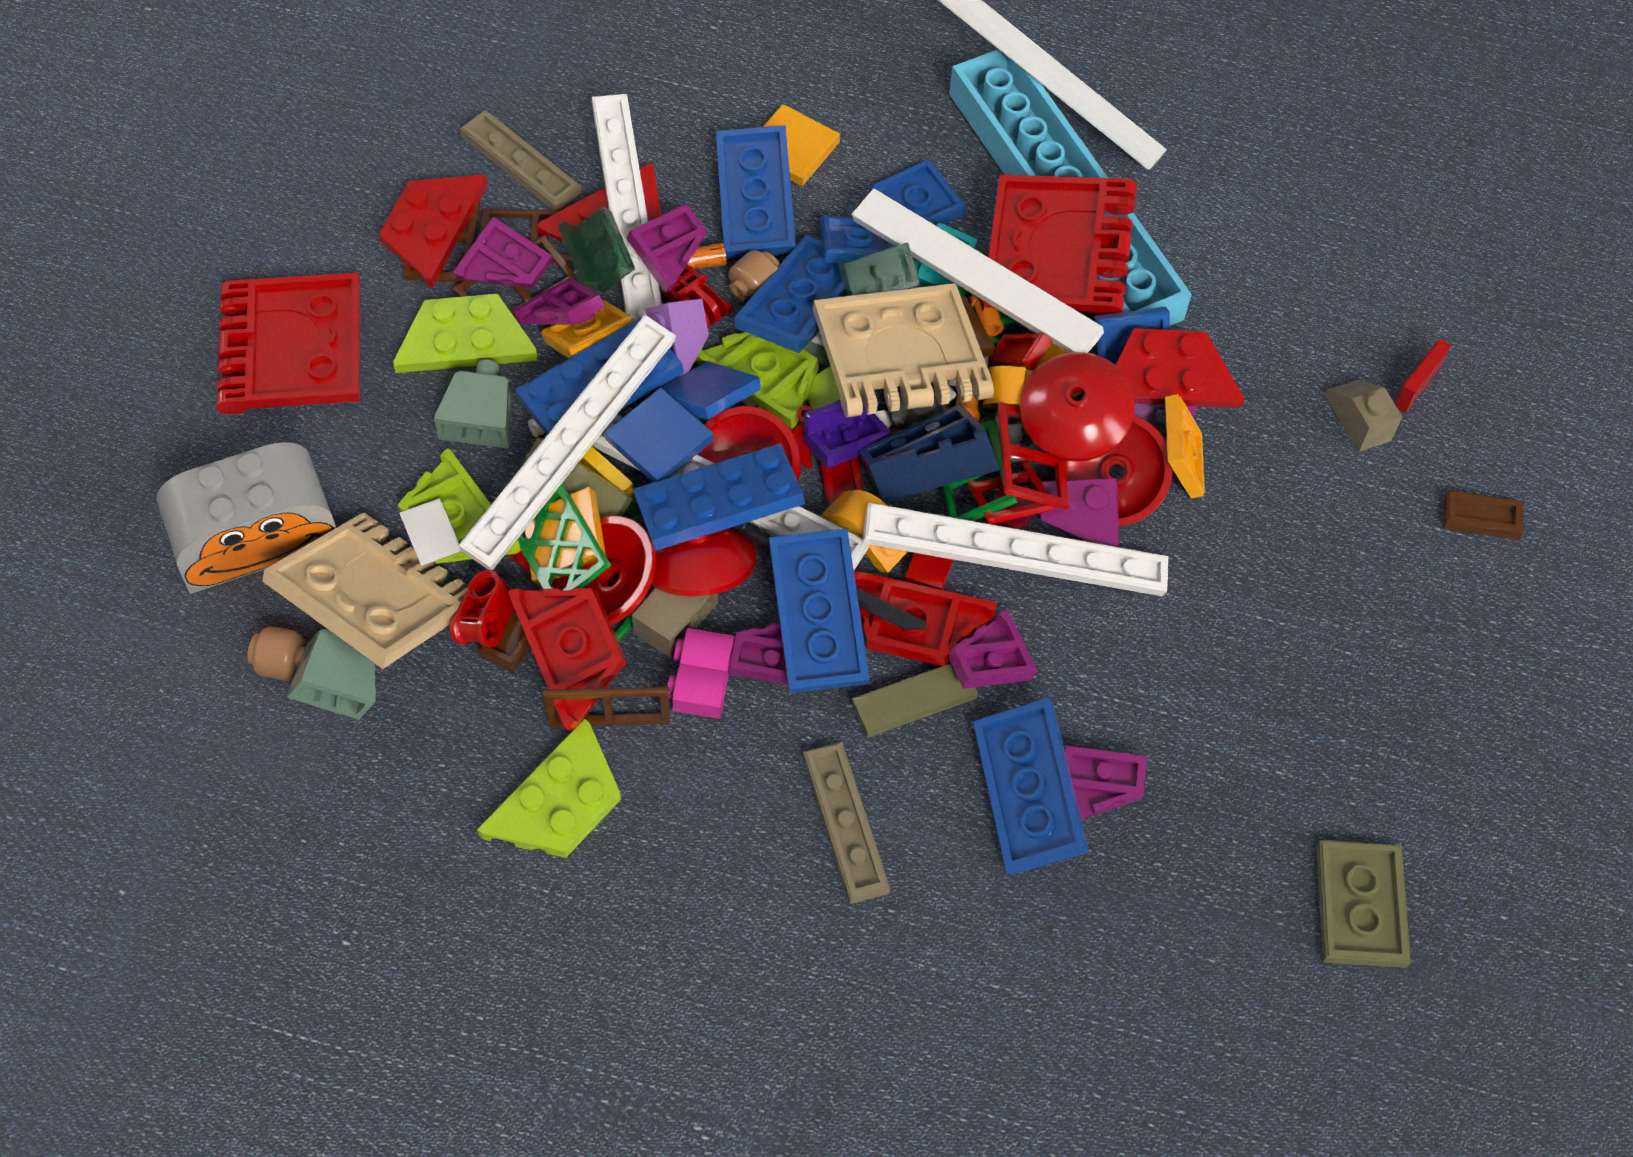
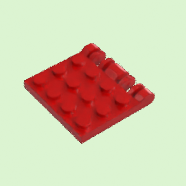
[982,175,1137,315]
[216,273,361,414]

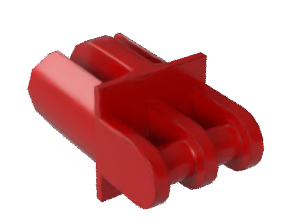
[660,266,732,329]

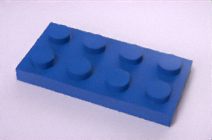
[716,125,796,259]
[735,235,869,353]
[515,317,684,435]
[633,443,805,551]
[769,528,870,694]
[973,698,1089,875]

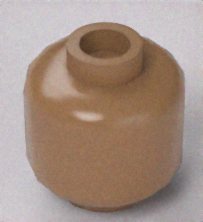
[728,250,780,302]
[247,626,306,682]

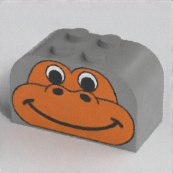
[156,442,336,594]

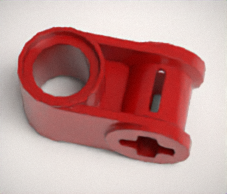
[450,570,515,647]

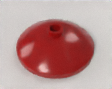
[1020,352,1135,462]
[697,406,801,481]
[1065,415,1173,527]
[552,516,656,625]
[651,527,757,597]

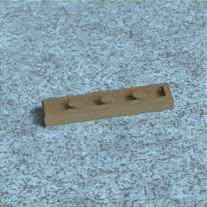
[460,110,582,210]
[803,742,890,904]

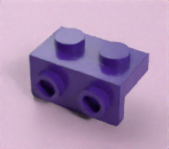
[804,393,893,468]

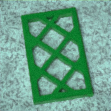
[517,483,611,590]

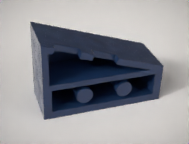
[858,404,999,503]

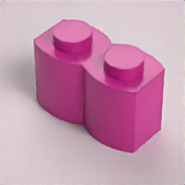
[667,628,734,719]

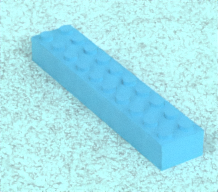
[949,49,1192,326]

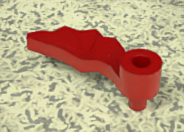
[793,405,814,469]

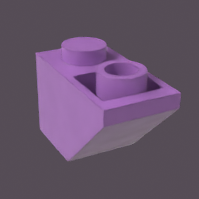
[646,299,709,379]

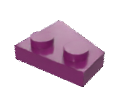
[626,204,707,293]
[453,217,554,289]
[512,277,604,325]
[1041,478,1120,548]
[948,610,1037,688]
[729,622,788,685]
[1065,746,1147,819]

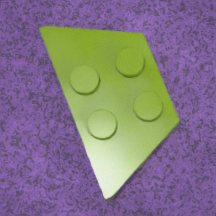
[393,294,538,373]
[694,332,819,429]
[398,448,521,564]
[477,719,621,858]

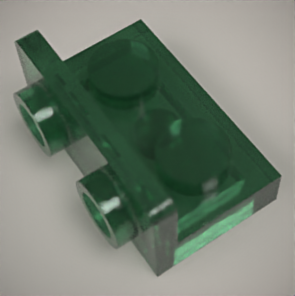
[558,207,635,292]
[838,242,920,296]

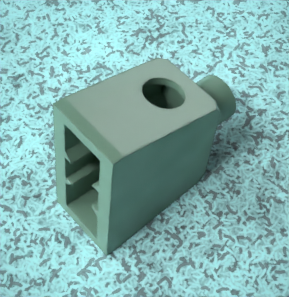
[434,359,511,449]
[287,629,376,720]

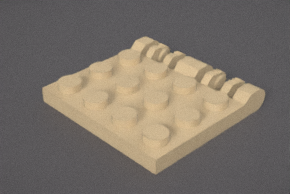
[813,283,994,417]
[262,513,468,669]

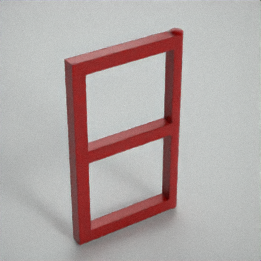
[997,402,1069,510]
[966,446,1054,524]

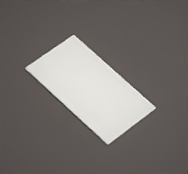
[400,498,461,566]

